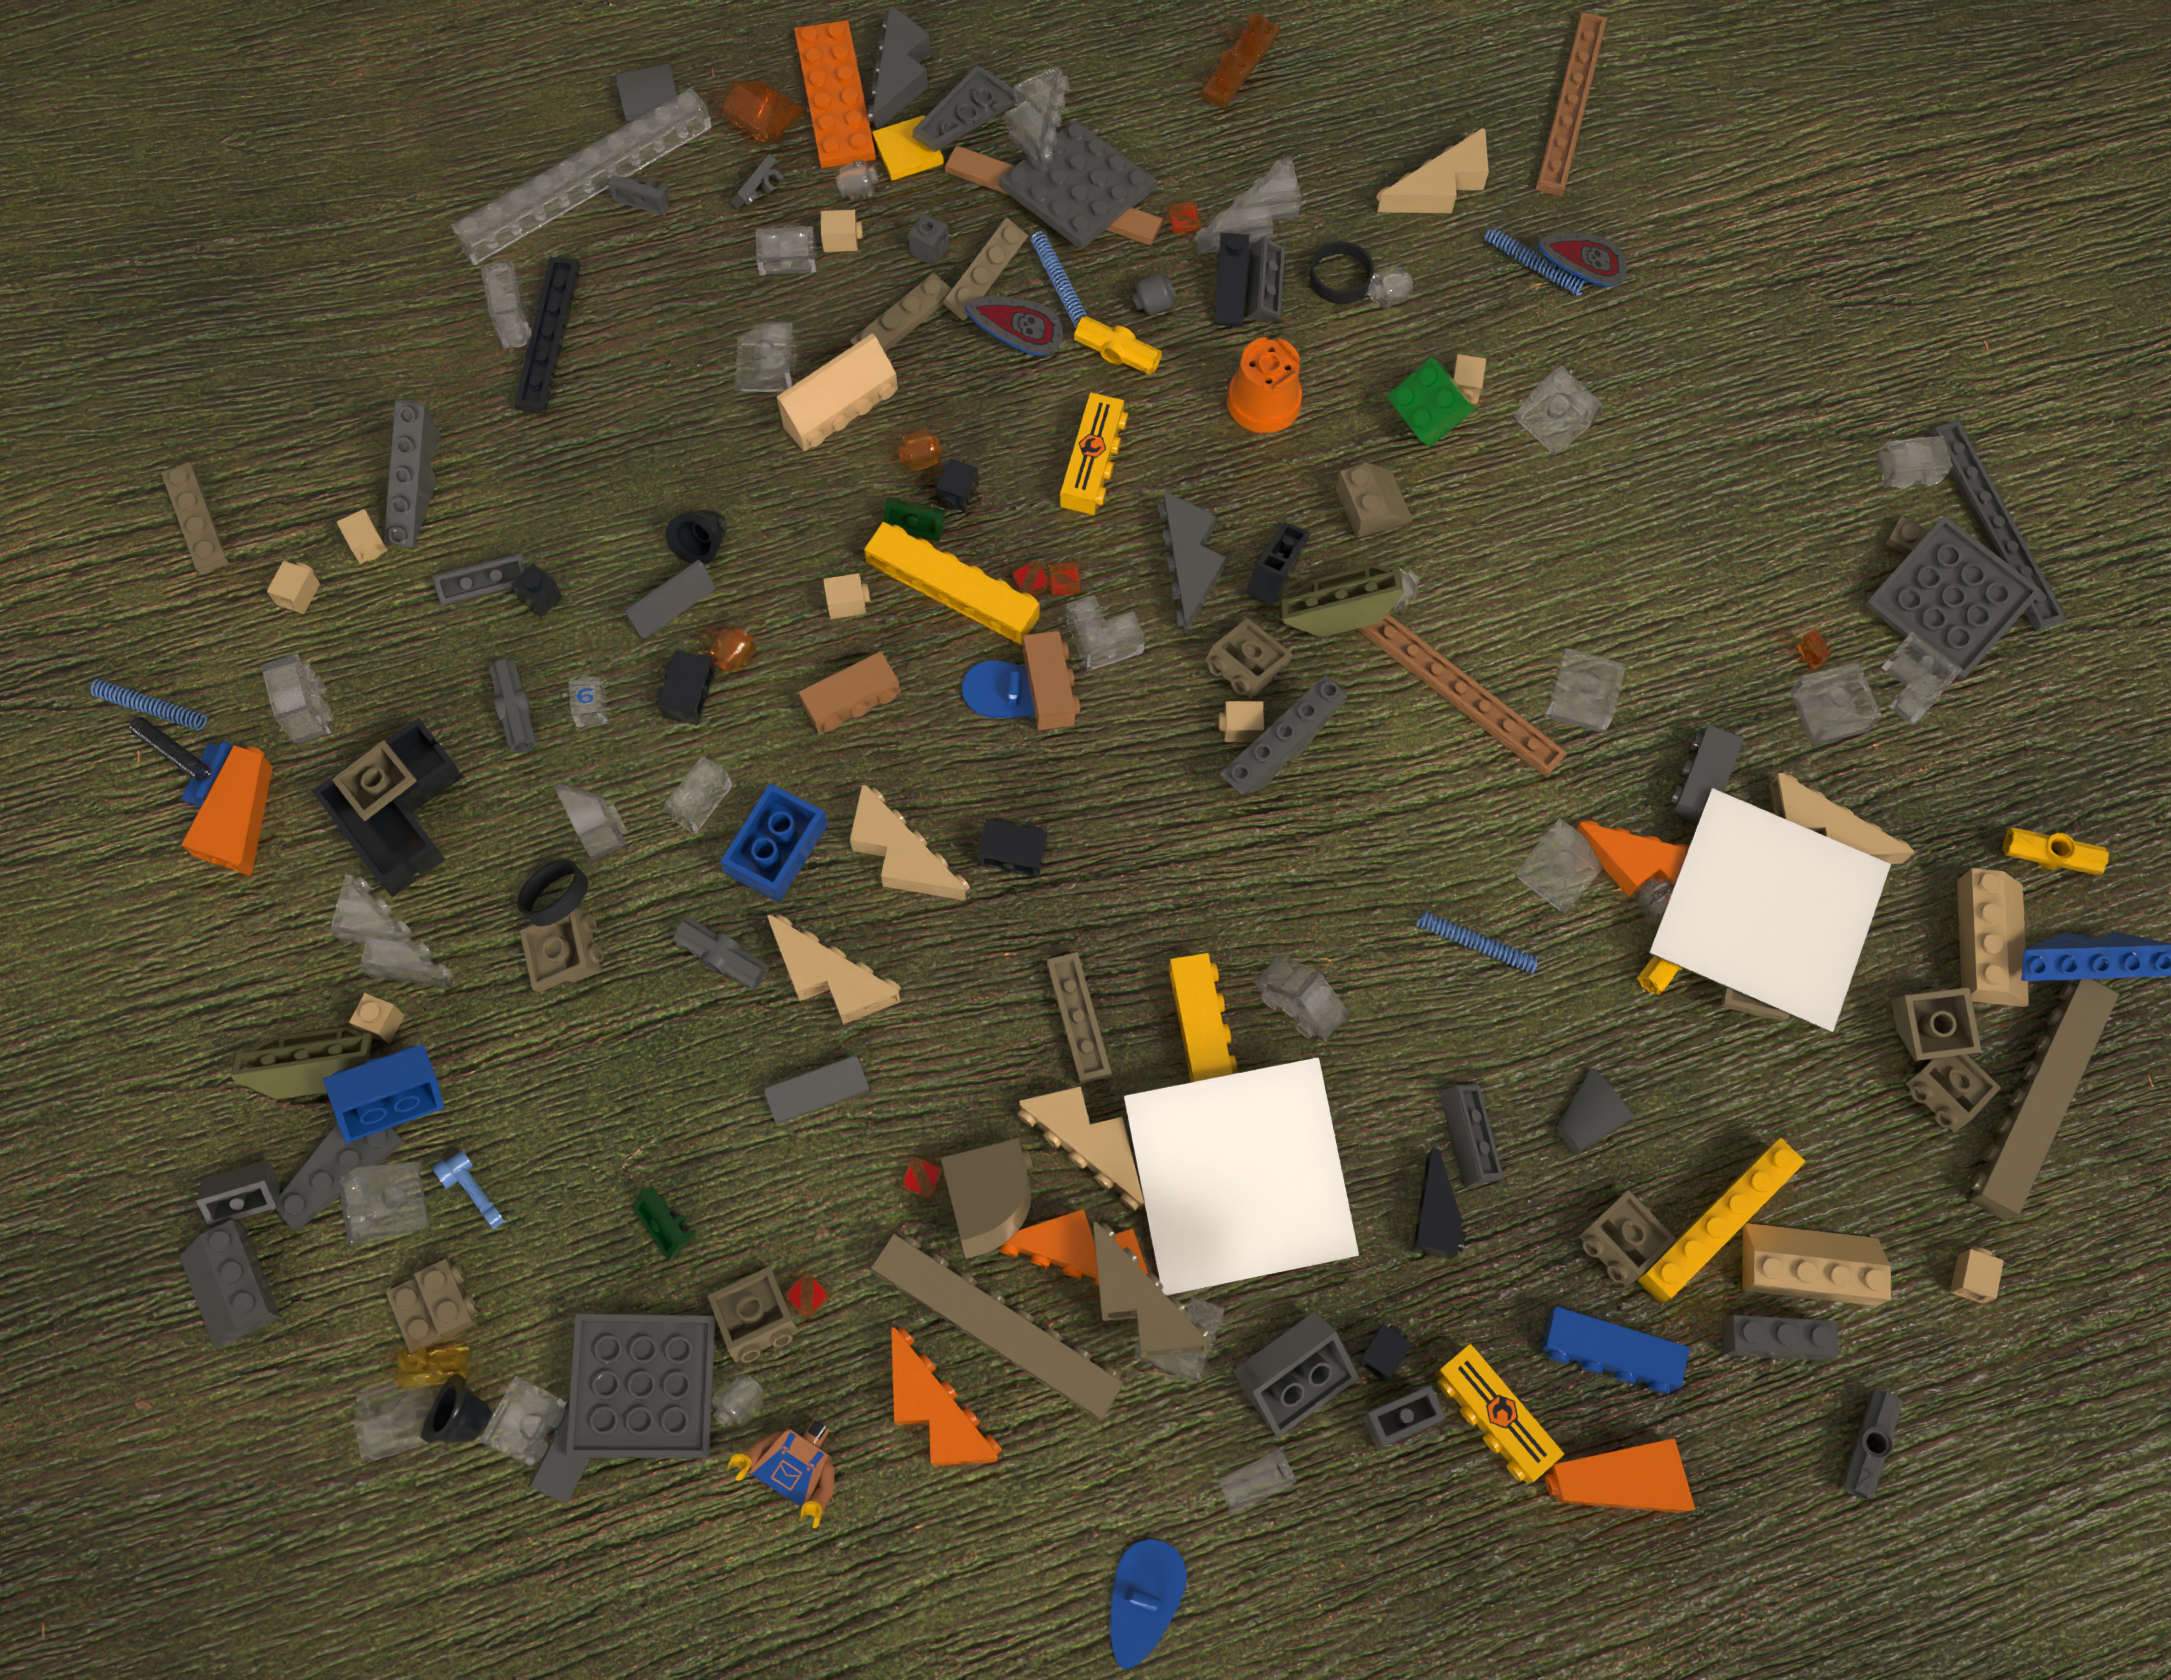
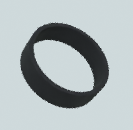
[1310,241,1374,304]
[517,859,588,926]

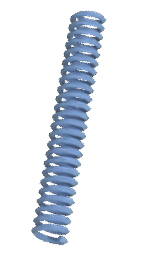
[1485,228,1584,296]
[1031,231,1088,328]
[90,679,207,731]
[1416,910,1538,974]

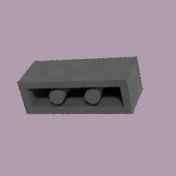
[1670,724,1744,825]
[1722,1315,1839,1361]

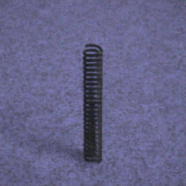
[130,717,211,782]

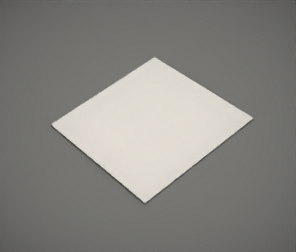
[1649,788,1891,1033]
[1124,1057,1359,1295]

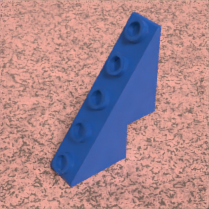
[2021,931,2171,981]

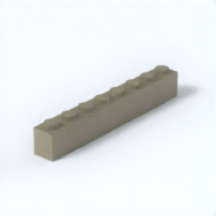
[1969,979,2119,1221]
[871,1234,1124,1422]

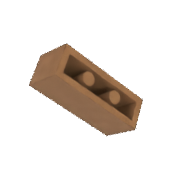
[1022,631,1080,731]
[799,651,900,734]

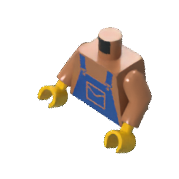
[726,1419,835,1528]

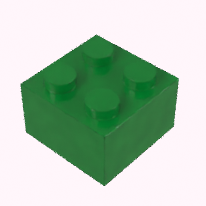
[1387,357,1476,447]

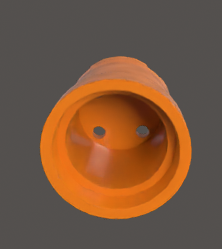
[1227,337,1302,433]

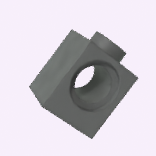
[908,213,949,266]

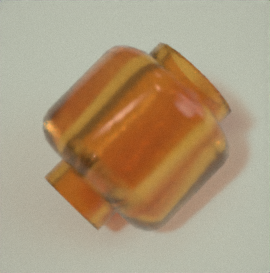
[897,429,943,471]
[710,626,756,673]

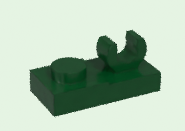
[883,496,946,541]
[632,1186,696,1261]

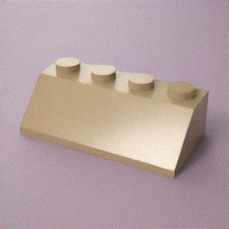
[777,333,898,452]
[1957,868,2029,1007]
[1742,1223,1891,1306]

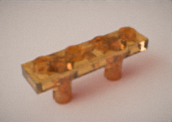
[1201,13,1280,109]

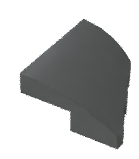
[1556,1068,1634,1155]

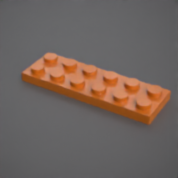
[794,20,876,168]

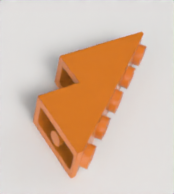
[1573,820,1689,897]
[998,1209,1148,1286]
[891,1326,1002,1466]

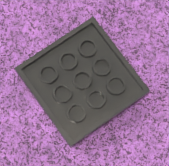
[999,120,1158,250]
[1864,515,2043,682]
[566,1314,715,1459]

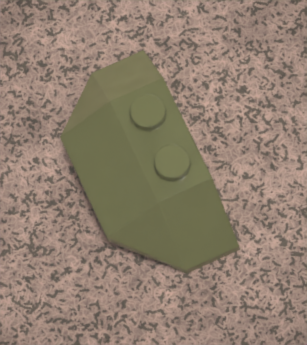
[1281,565,1404,638]
[231,1027,372,1100]

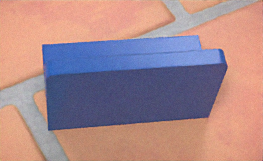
[181,741,233,807]

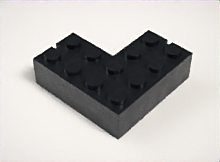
[312,718,463,897]

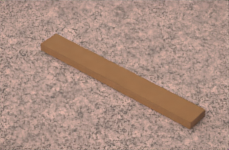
[1535,12,1607,196]
[945,145,1163,246]
[1356,614,1567,778]

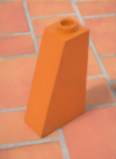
[181,745,273,876]
[1545,1438,1695,1513]

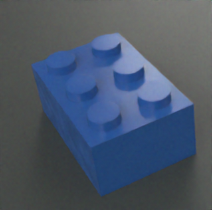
[720,783,828,903]
[323,1044,444,1144]

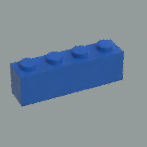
[1540,1306,1690,1394]

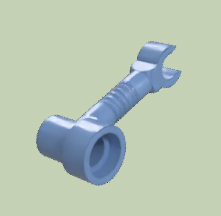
[431,1150,505,1230]

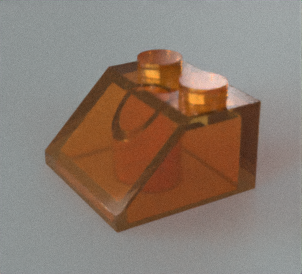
[720,81,805,142]

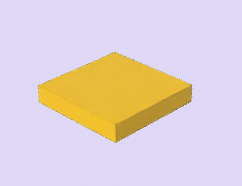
[872,115,944,181]

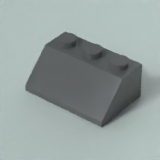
[180,1219,281,1349]
[1233,1311,1359,1438]

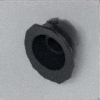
[665,510,726,564]
[420,1373,493,1443]

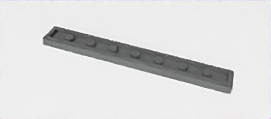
[1929,420,2067,632]

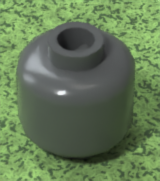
[1132,273,1177,316]

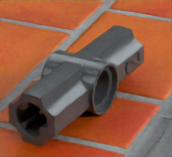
[489,659,537,753]
[673,917,769,991]
[1840,1389,1903,1500]

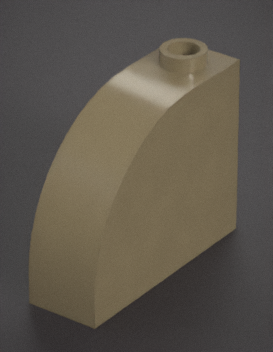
[941,1138,1033,1259]

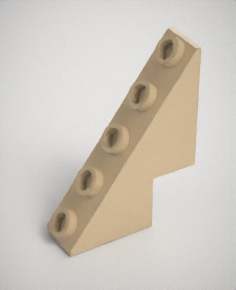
[1376,129,1489,213]
[1769,773,1914,864]
[850,785,970,901]
[767,914,901,1024]
[1017,1087,1144,1211]

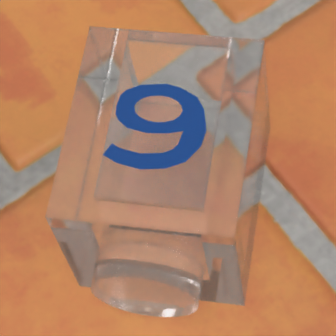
[569,676,608,727]

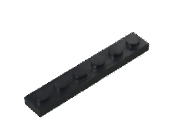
[514,256,580,413]

